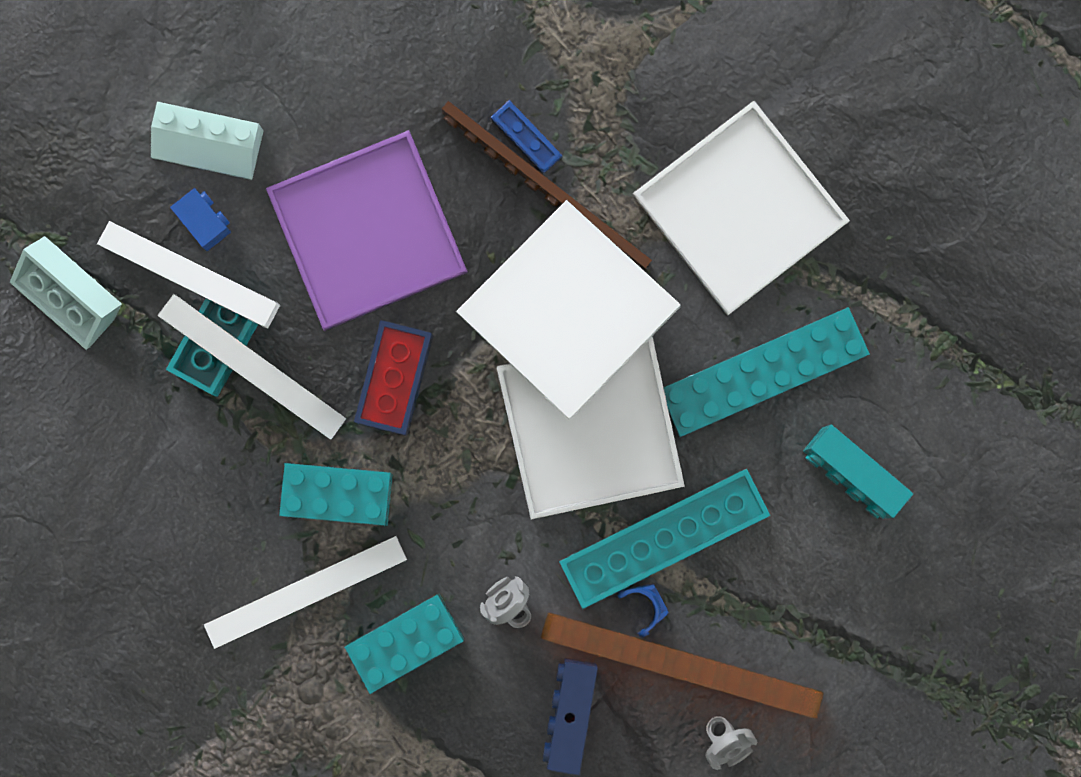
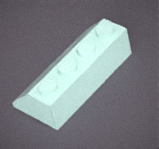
[151,102,263,180]
[10,236,122,350]

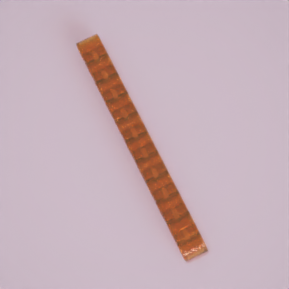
[540,612,824,719]

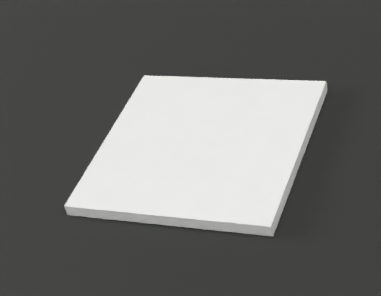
[633,101,850,316]
[456,200,681,420]
[497,337,685,519]

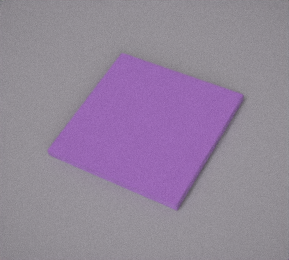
[266,130,468,331]

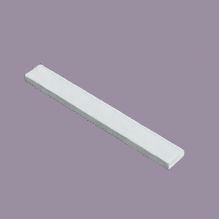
[97,221,280,329]
[158,294,346,439]
[204,536,407,649]

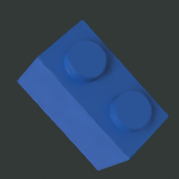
[170,188,231,251]

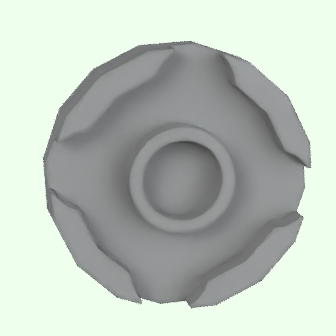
[480,576,531,628]
[705,716,757,770]

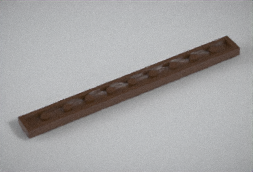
[442,101,652,271]

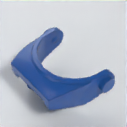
[617,584,669,638]

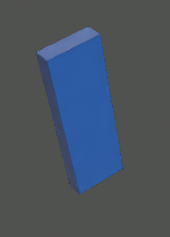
[491,100,562,174]

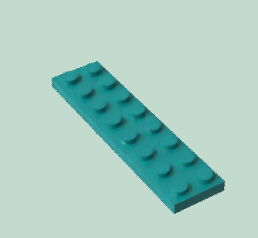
[664,307,870,438]
[559,469,770,609]

